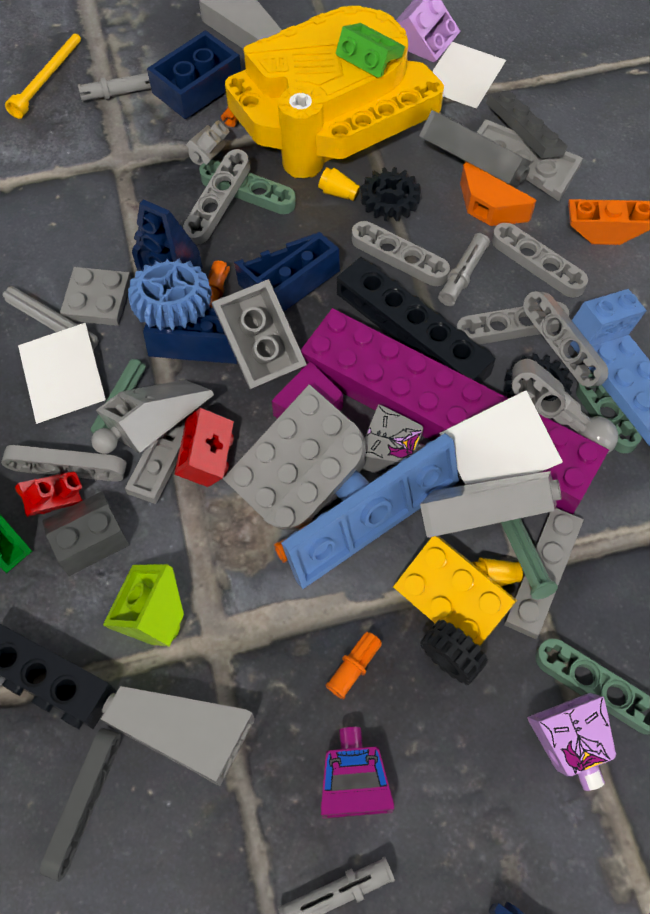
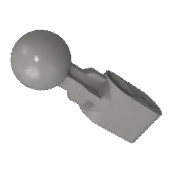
[512,359,618,454]

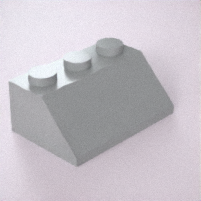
[211,279,307,390]

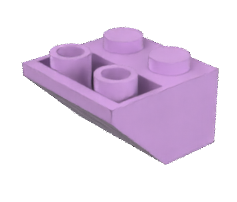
[396,0,461,62]

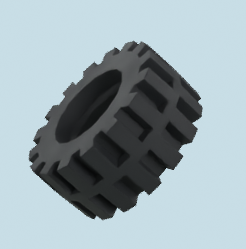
[420,620,488,685]

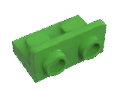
[336,23,405,78]

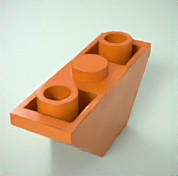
[460,161,536,226]
[568,199,650,245]

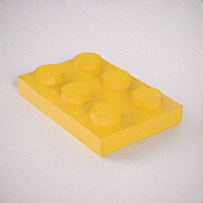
[393,536,518,646]

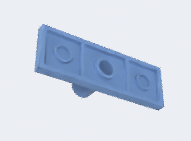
[281,433,459,589]

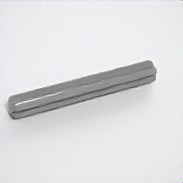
[2,286,99,350]

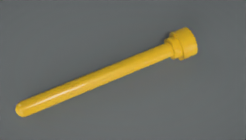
[5,33,81,119]

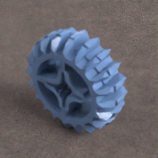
[128,258,212,331]

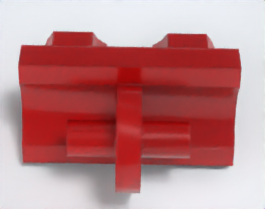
[15,472,82,517]

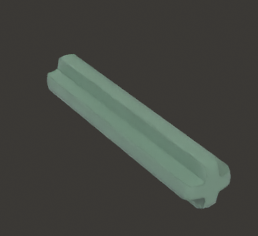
[90,359,146,434]

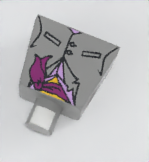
[361,404,425,474]

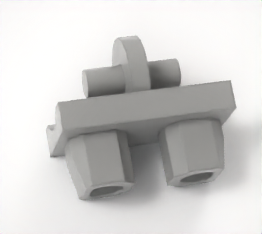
[186,120,230,165]

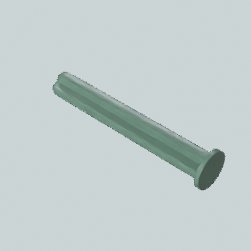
[501,518,558,600]

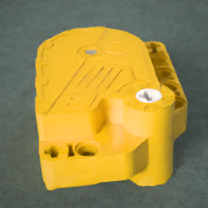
[225,6,444,178]

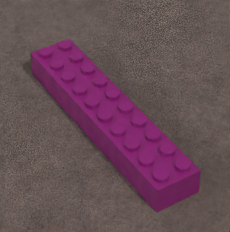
[301,308,609,515]

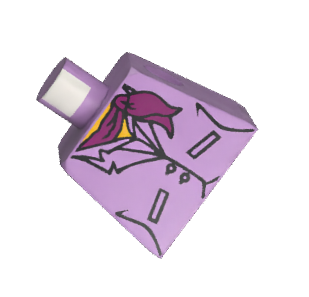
[527,693,616,791]

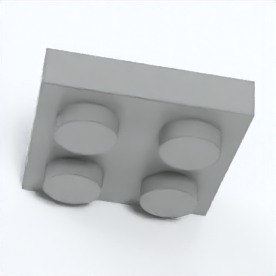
[60,267,131,326]

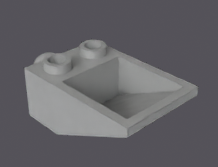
[91,380,214,454]

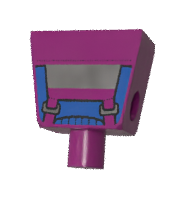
[321,727,394,819]

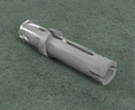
[78,73,151,102]
[438,233,490,306]
[278,857,395,914]

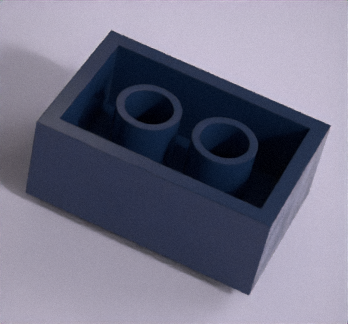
[147,30,241,119]

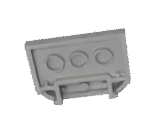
[223,385,366,530]

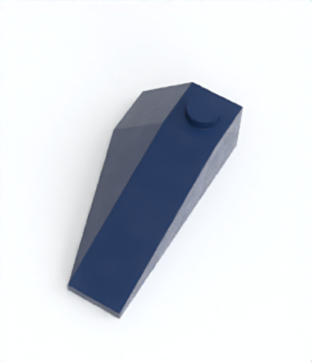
[132,199,203,271]

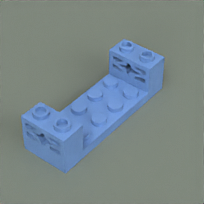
[570,289,650,446]

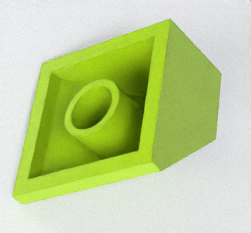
[103,564,184,647]

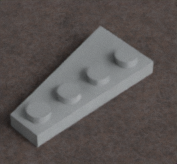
[477,119,583,201]

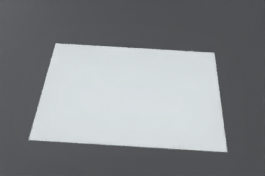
[432,42,506,109]
[18,323,106,424]
[439,390,563,485]

